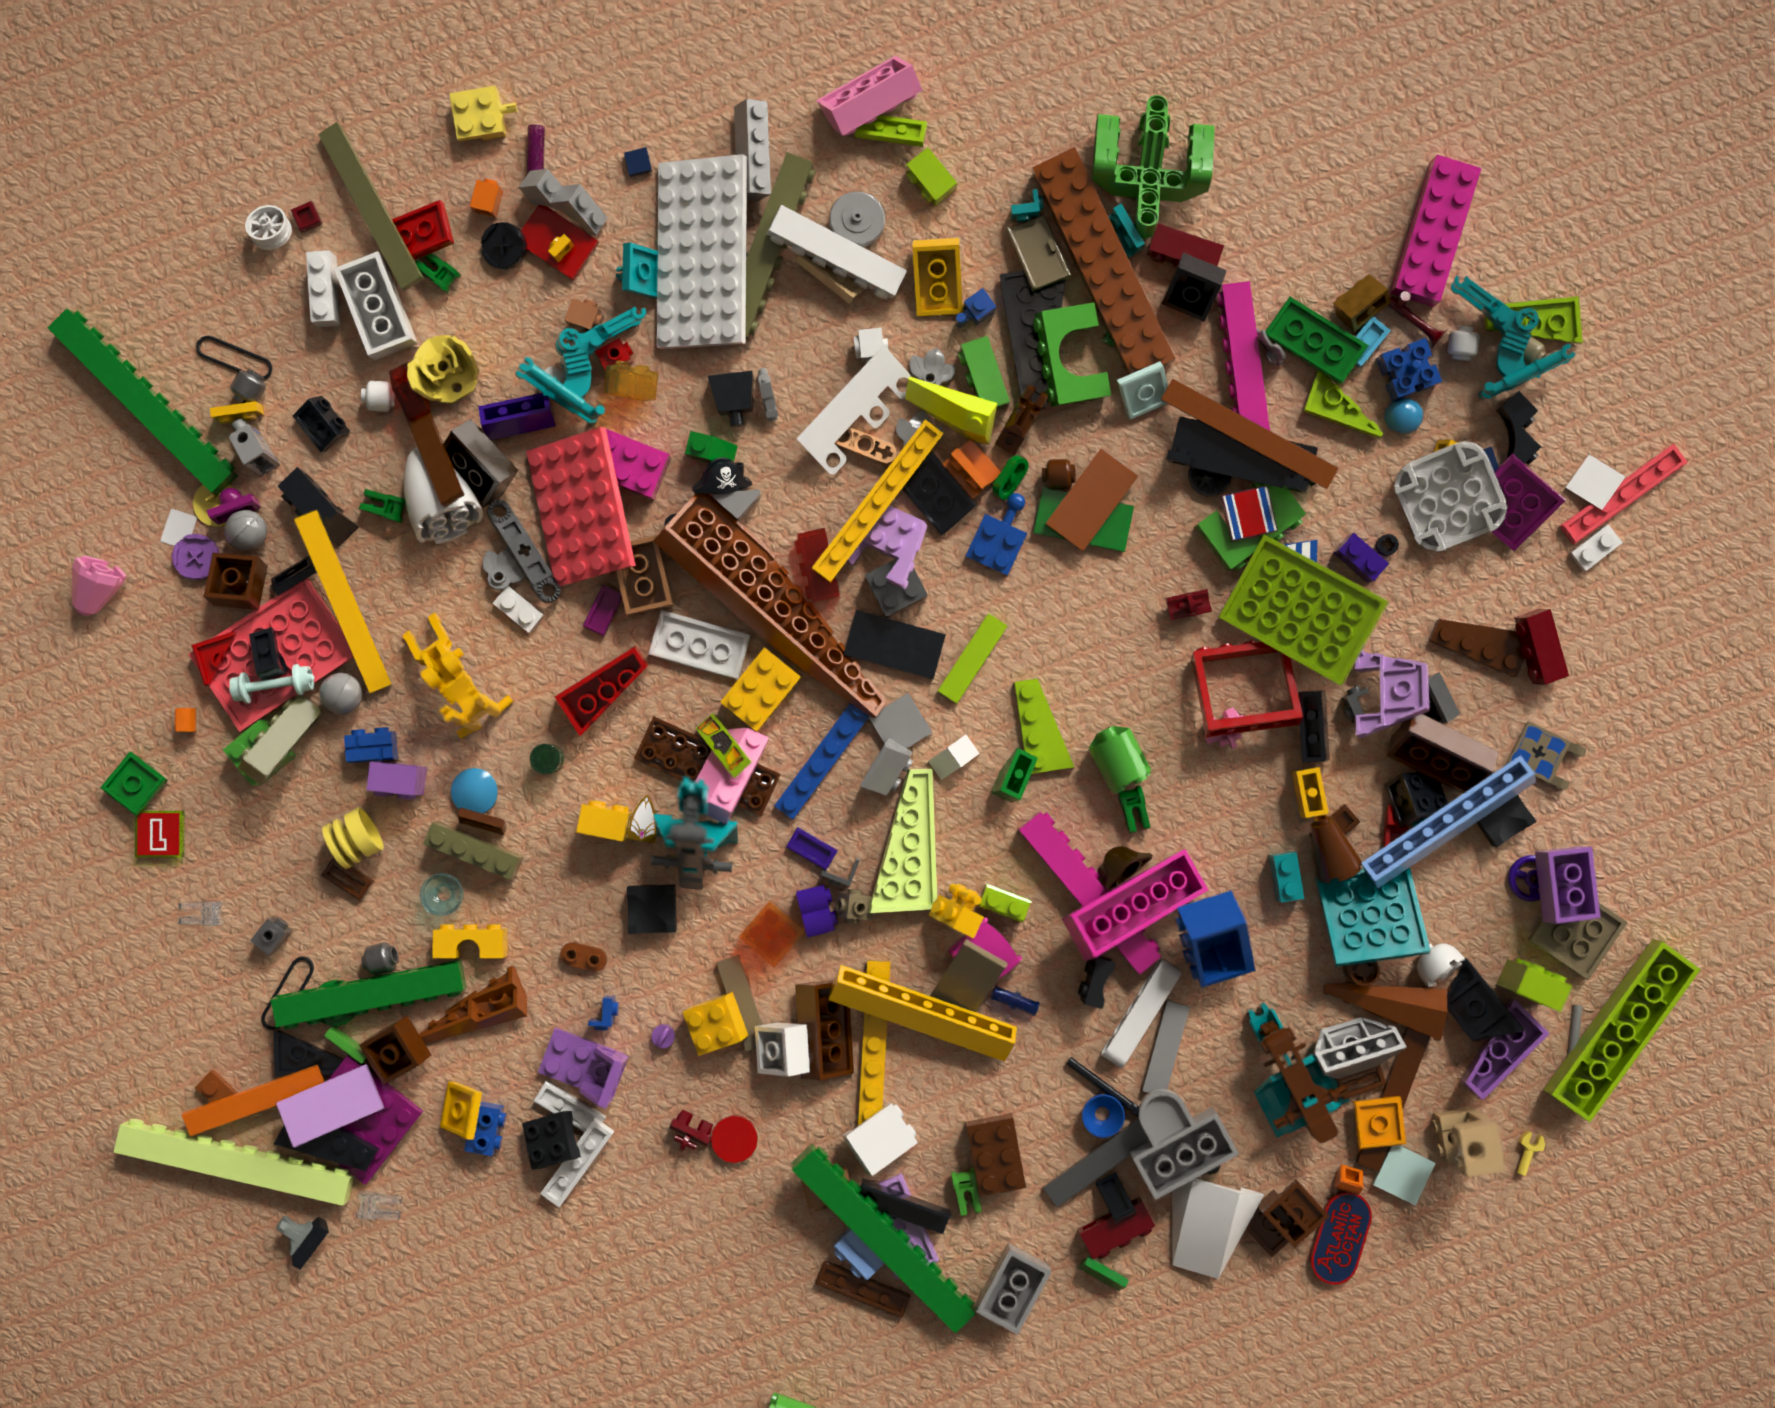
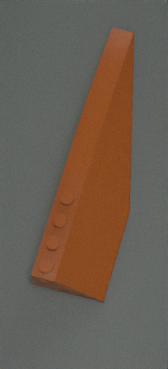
[653,494,887,718]

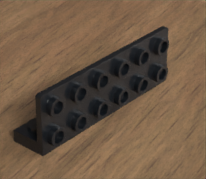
[1166,417,1318,494]

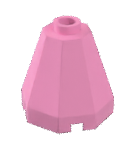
[72,556,126,616]

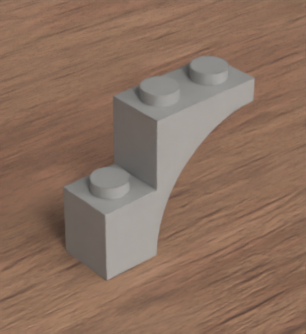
[518,169,607,235]

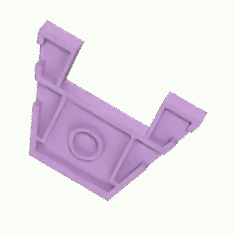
[846,506,927,590]
[1355,650,1429,738]

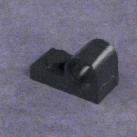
[249,627,288,681]

